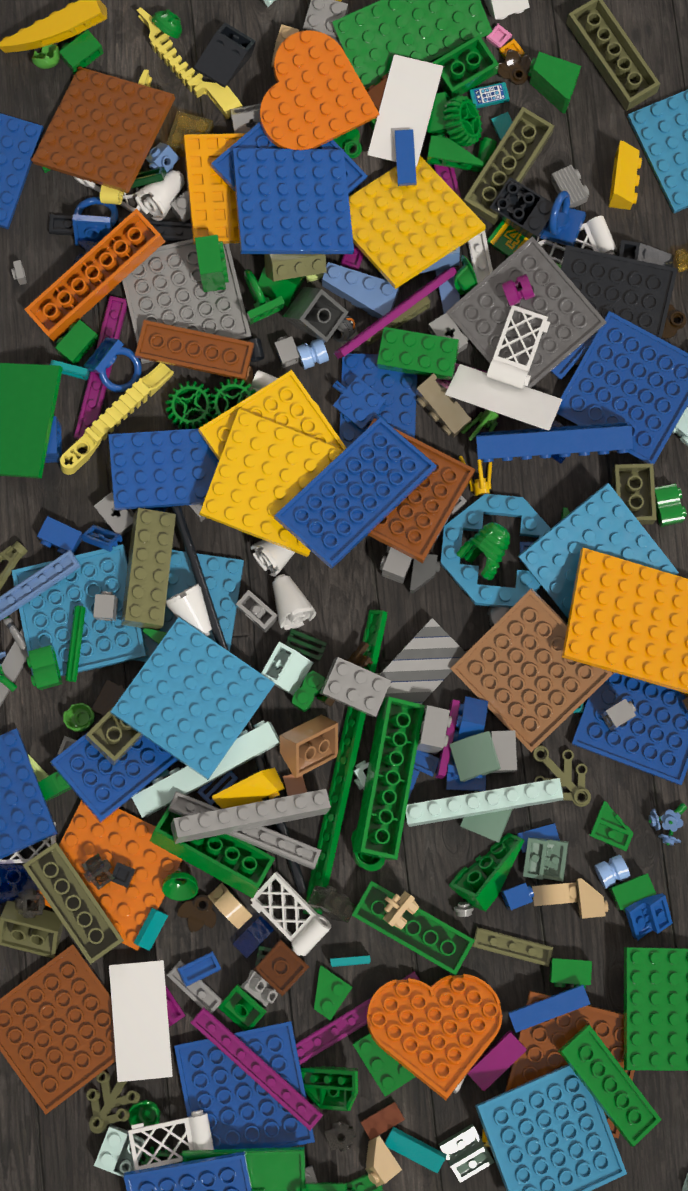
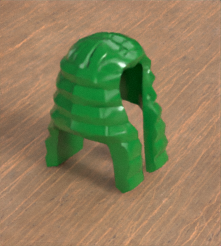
[456,522,510,580]

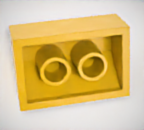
[609,141,642,210]
[212,768,285,809]

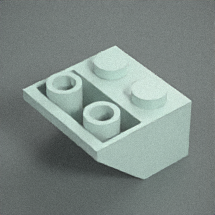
[261,642,313,696]
[94,1124,145,1177]

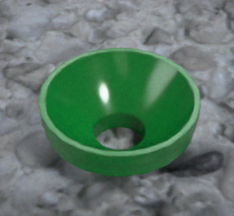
[151,10,182,39]
[162,871,198,901]

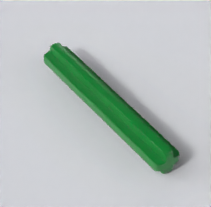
[65,605,86,682]

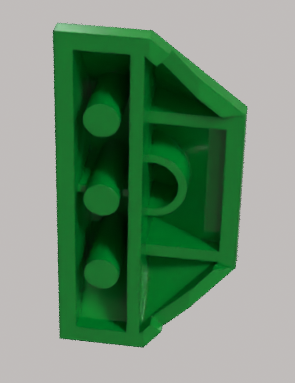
[301,1066,358,1111]

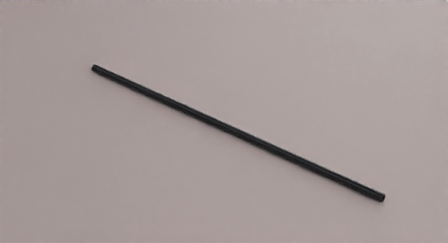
[171,506,307,894]

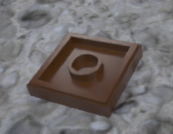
[254,940,309,996]

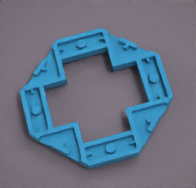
[440,494,551,608]

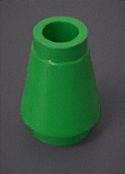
[477,137,497,167]

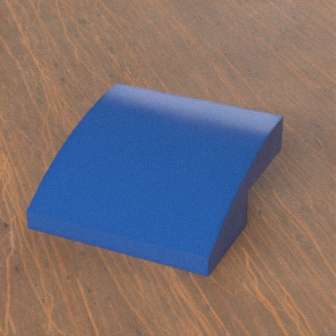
[625,893,673,941]

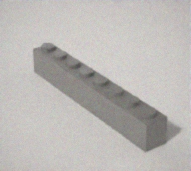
[171,789,331,844]

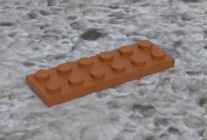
[135,320,254,381]

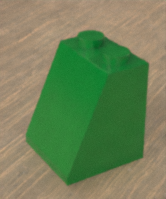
[528,52,581,114]

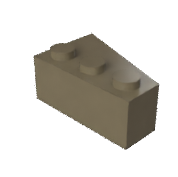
[416,374,471,438]

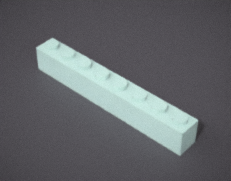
[132,720,280,818]
[406,778,563,827]

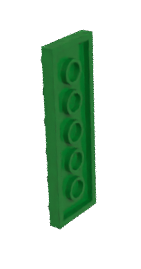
[559,1025,661,1147]

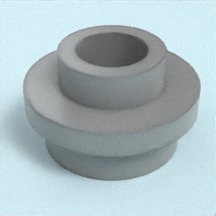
[454,902,474,917]

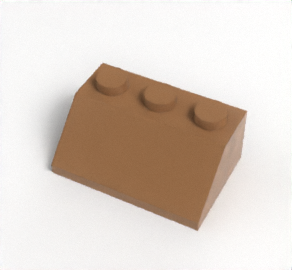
[280,715,338,778]

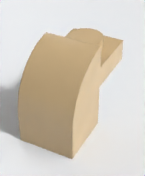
[532,882,579,906]
[208,883,252,929]

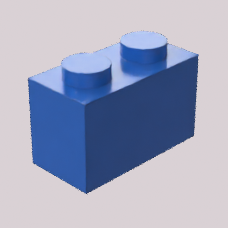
[37,516,83,555]
[501,883,534,910]

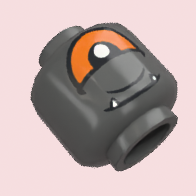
[331,315,357,343]

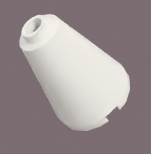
[135,170,185,221]
[251,540,295,576]
[272,574,316,630]
[166,584,212,636]

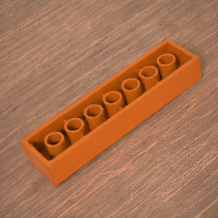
[24,208,165,342]

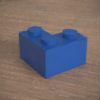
[453,696,488,742]

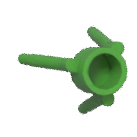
[461,409,499,441]

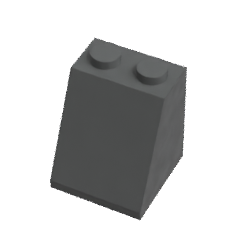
[282,287,348,342]

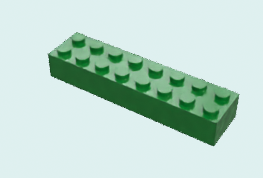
[353,697,425,860]

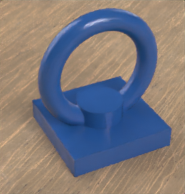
[540,191,586,246]
[72,197,119,247]
[83,337,142,392]

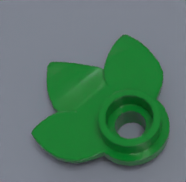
[333,128,362,159]

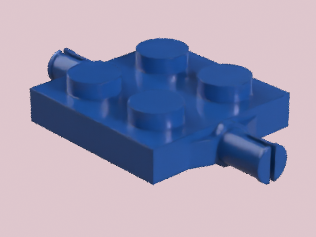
[332,377,387,430]

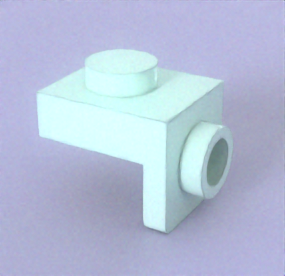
[353,760,369,790]

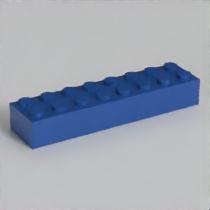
[476,422,633,462]

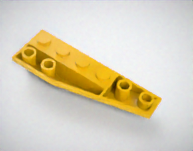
[0,0,107,53]

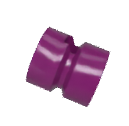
[502,274,535,307]

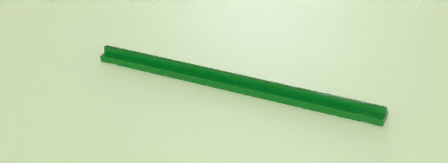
[303,610,388,915]

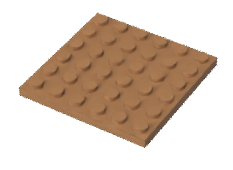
[450,588,614,752]

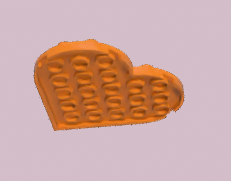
[259,30,380,150]
[367,974,502,1100]

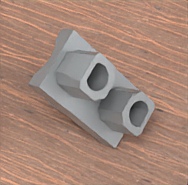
[241,970,278,1007]

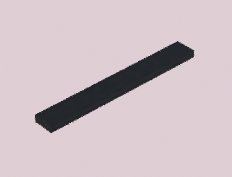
[49,214,193,242]

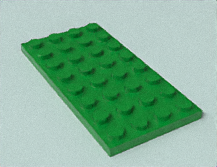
[331,0,492,90]

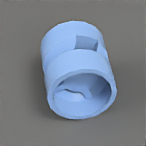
[296,339,329,370]
[594,854,630,889]

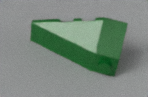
[449,833,524,912]

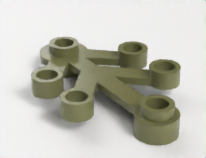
[533,746,591,807]
[86,1071,140,1134]

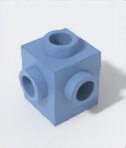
[146,142,180,173]

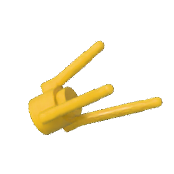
[459,456,492,496]

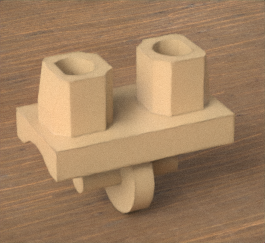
[383,891,419,929]

